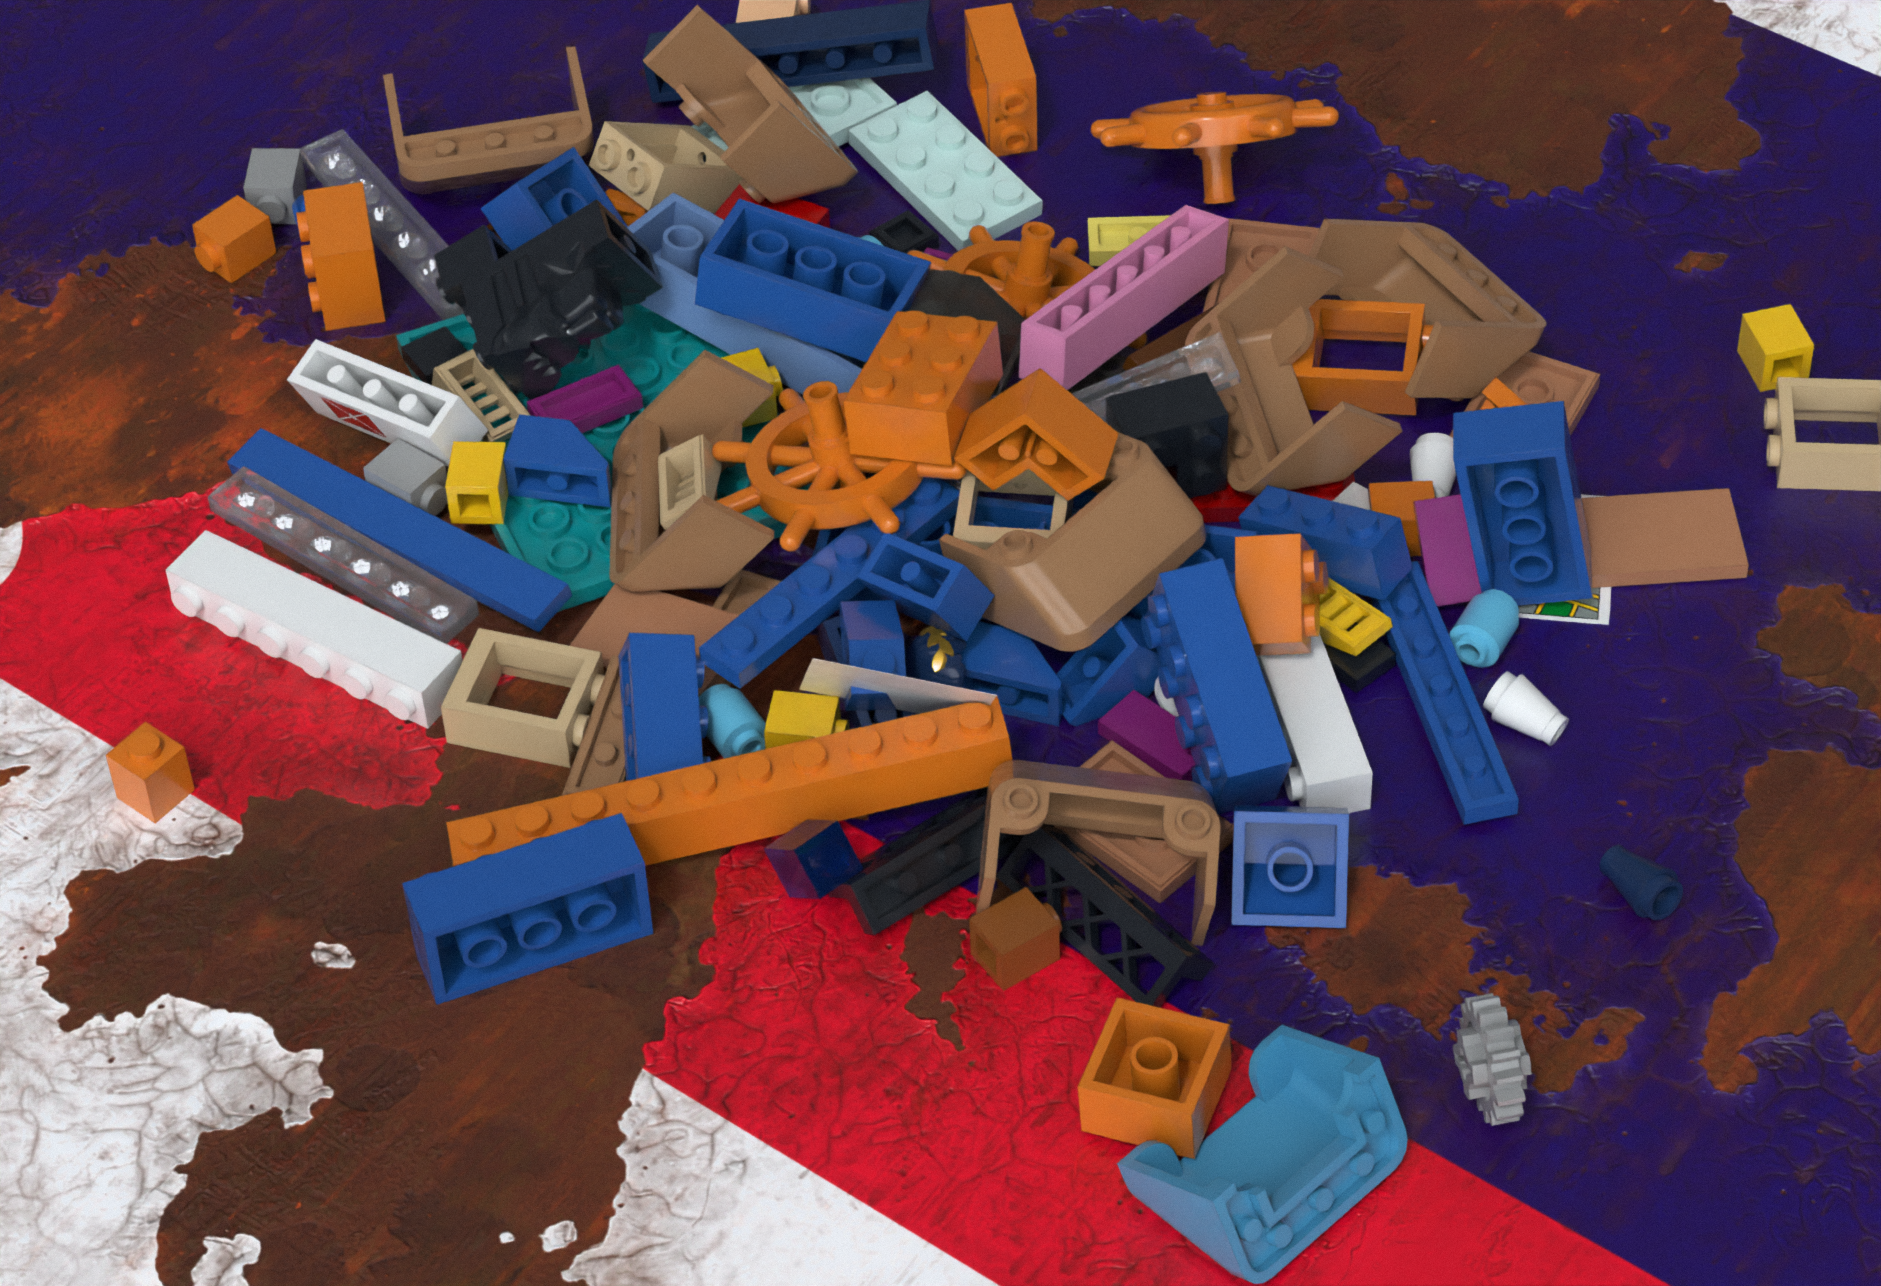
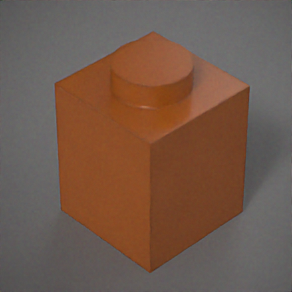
[969,887,1062,991]

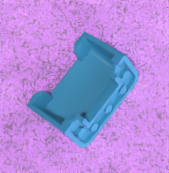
[1117,1025,1408,1284]

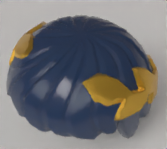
[905,626,967,688]

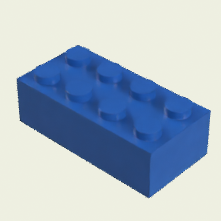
[695,199,931,363]
[1453,401,1593,606]
[1141,558,1292,814]
[402,813,654,1005]

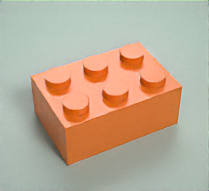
[843,311,1003,466]

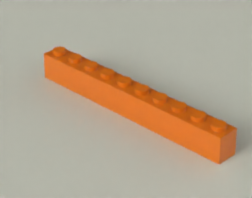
[446,696,1013,866]

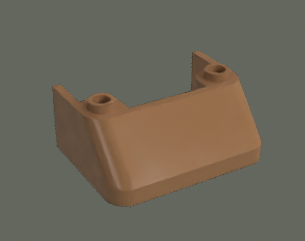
[643,4,859,204]
[383,46,594,194]
[1309,219,1546,401]
[1184,246,1402,496]
[609,350,774,592]
[939,432,1206,652]
[975,760,1220,946]

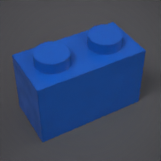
[857,533,995,641]

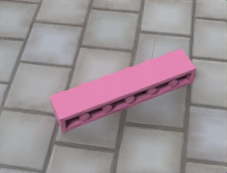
[1019,205,1229,390]

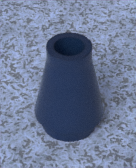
[1599,845,1683,920]

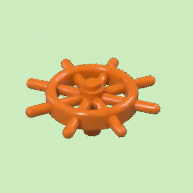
[1090,92,1339,204]
[907,221,1147,358]
[712,381,967,552]

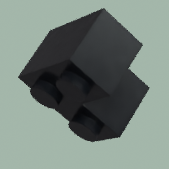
[1106,372,1228,499]

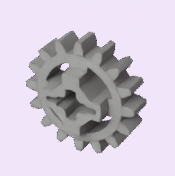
[1453,993,1532,1126]

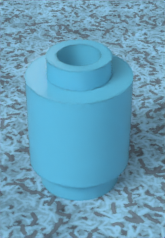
[1449,589,1519,668]
[699,684,766,759]

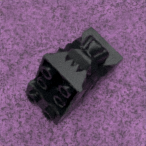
[434,199,663,400]

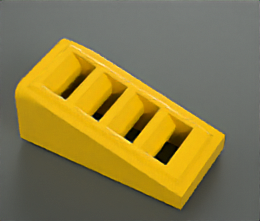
[1319,577,1393,656]

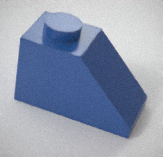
[503,414,612,507]
[839,600,906,711]
[1056,615,1162,726]
[959,621,1062,727]

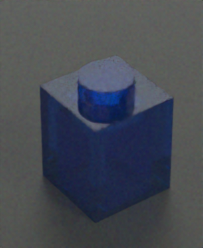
[764,819,863,899]

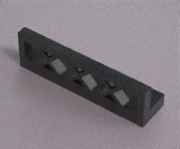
[822,787,1055,935]
[996,824,1214,1008]

